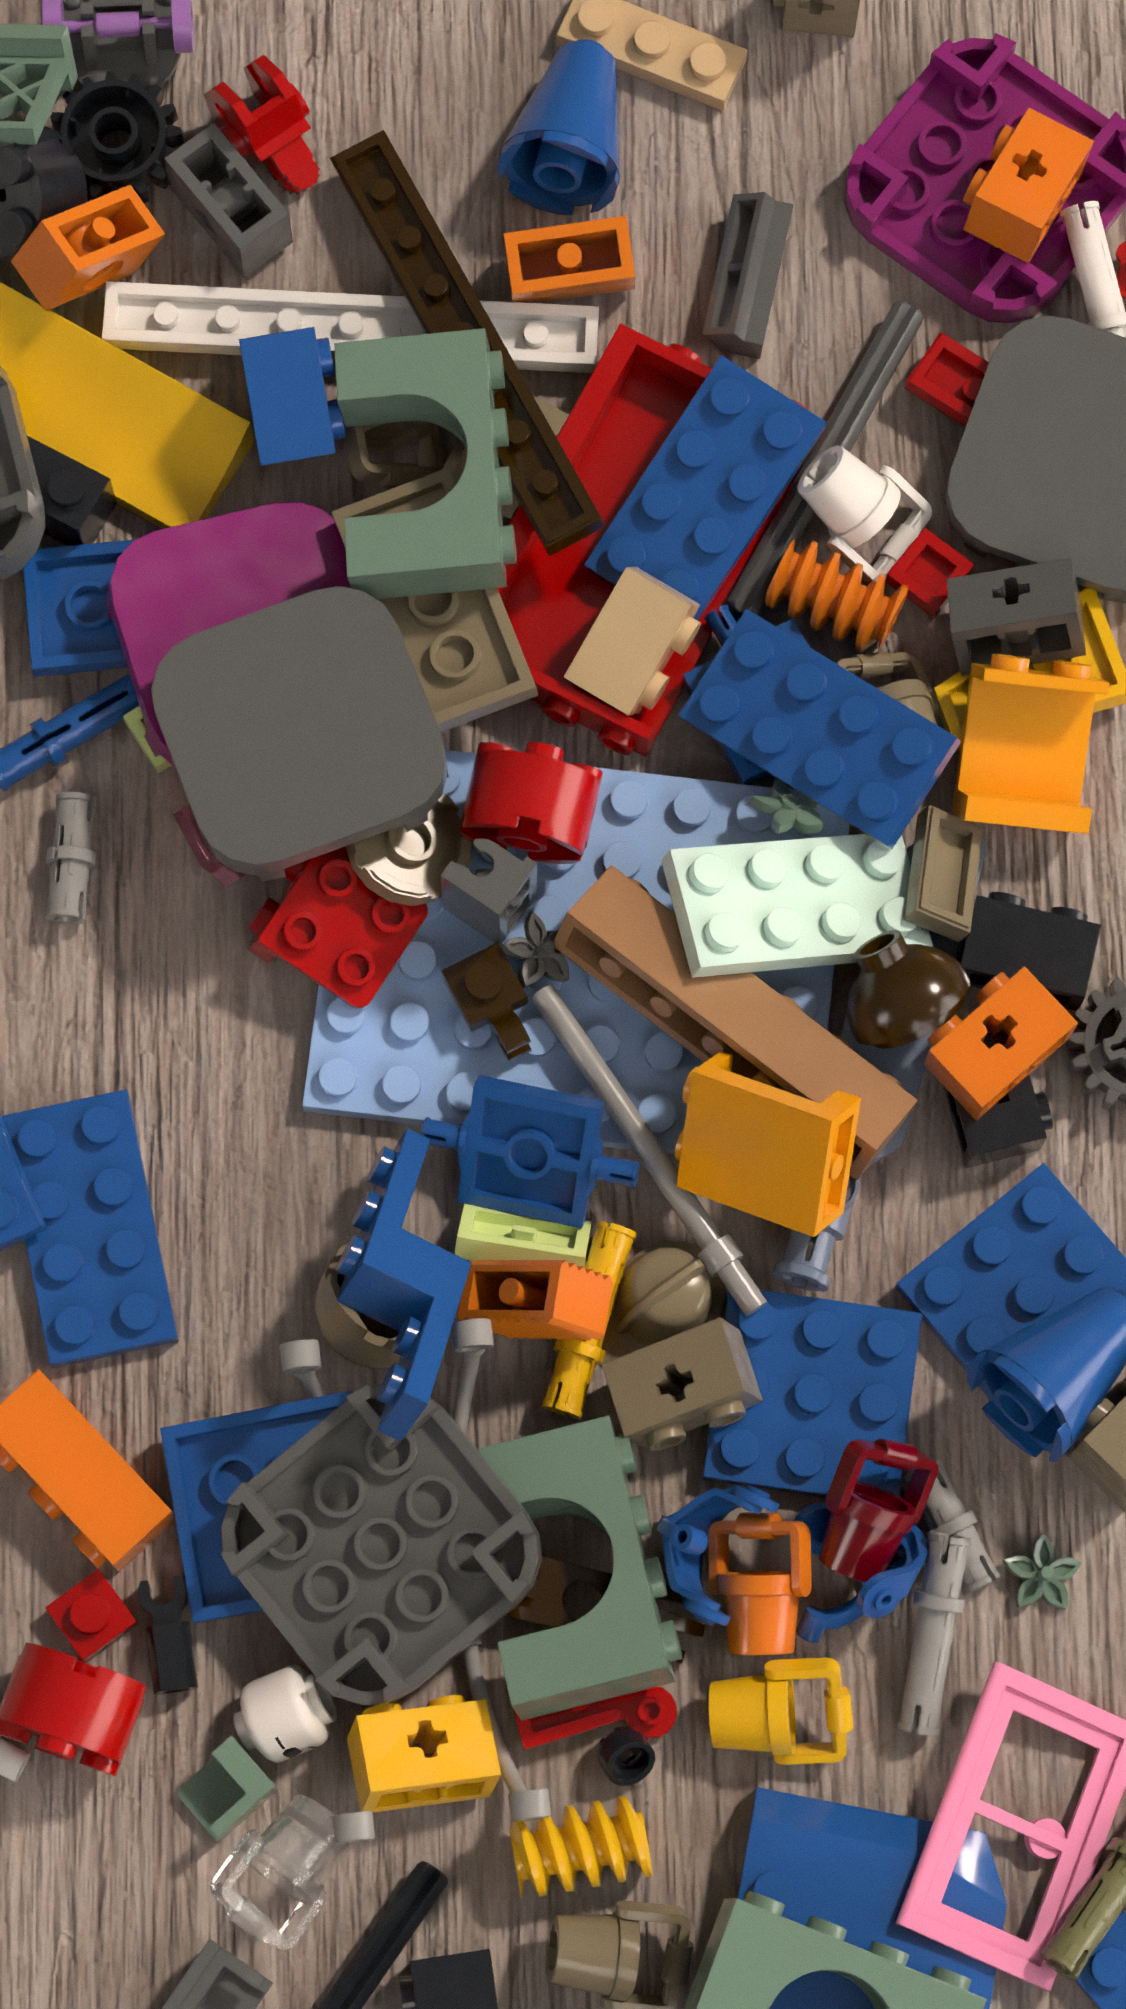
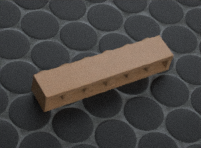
[553,865,918,1180]

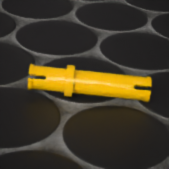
[541,1221,637,1419]

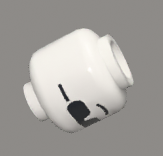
[234,1664,337,1763]

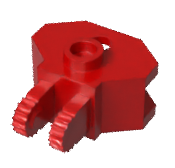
[203,54,320,195]

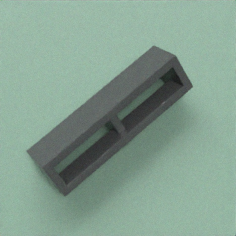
[702,192,794,359]

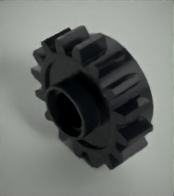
[50,71,184,204]

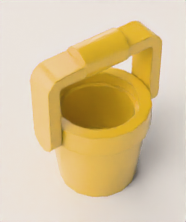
[709,1657,854,1765]

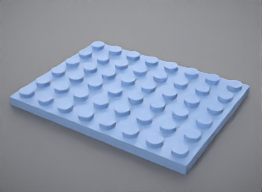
[302,750,849,1155]

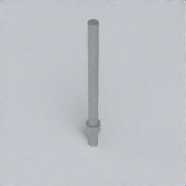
[531,984,767,1317]

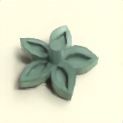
[749,778,823,834]
[1003,1533,1082,1610]

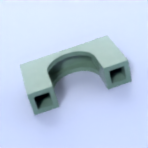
[334,328,517,599]
[477,1415,682,1721]
[684,1891,987,2009]

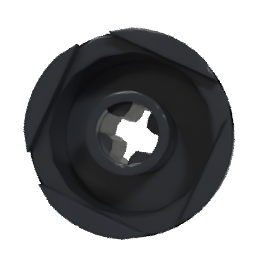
[0,126,87,257]

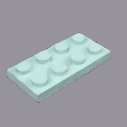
[661,834,933,978]

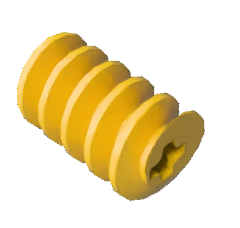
[509,1795,653,1900]

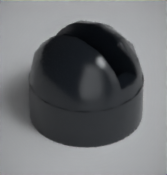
[597,1726,655,1786]

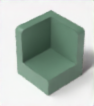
[177,1735,279,1843]

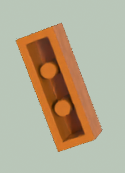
[0,1369,175,1572]

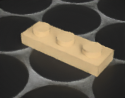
[556,0,748,111]

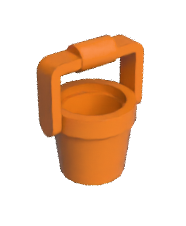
[708,1513,812,1655]

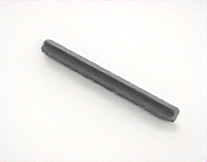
[728,301,923,618]

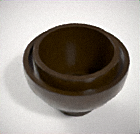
[846,930,970,1049]

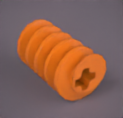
[765,539,908,653]

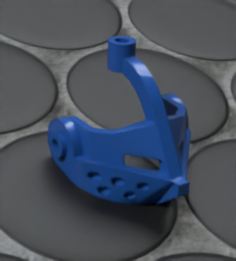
[657,1484,779,1626]
[793,1502,929,1643]

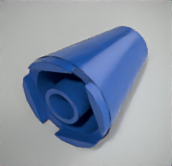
[497,39,620,215]
[966,1287,1126,1462]

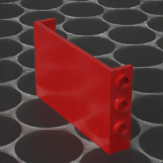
[497,323,811,757]

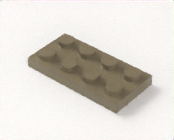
[331,467,538,732]

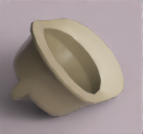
[601,1241,726,1364]

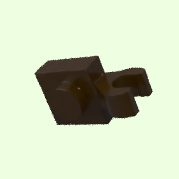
[441,942,532,1062]

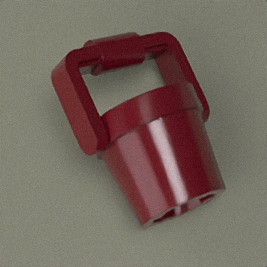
[819,1438,939,1582]

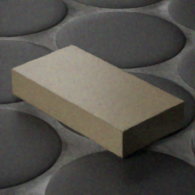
[904,805,983,942]

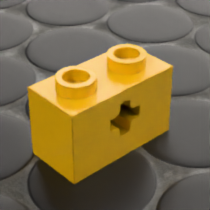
[347,1695,501,1813]

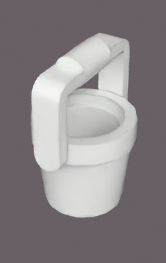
[797,445,932,582]

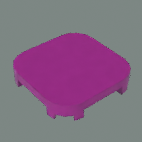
[845,33,1126,323]
[105,502,351,767]

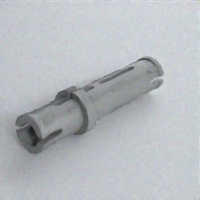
[896,1531,971,1736]

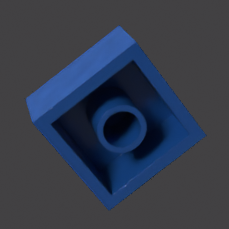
[239,327,346,466]

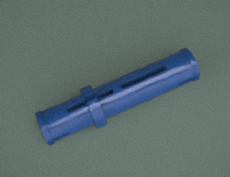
[0,673,140,792]

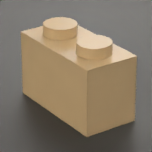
[564,567,701,716]

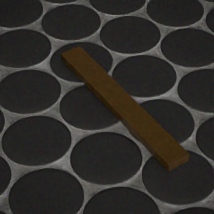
[330,130,605,556]

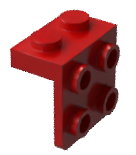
[247,847,428,1009]

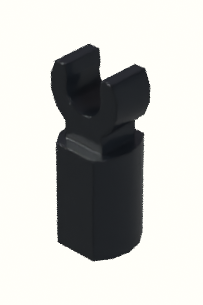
[138,1575,198,1695]

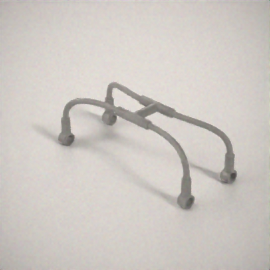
[279,1318,552,1844]

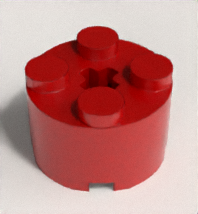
[460,742,603,864]
[0,1642,147,1776]

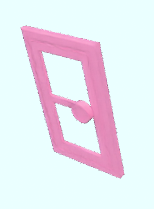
[895,1661,1126,1991]

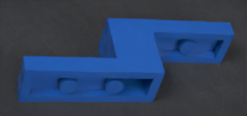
[336,1128,472,1442]

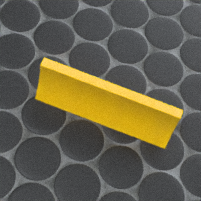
[0,282,254,529]

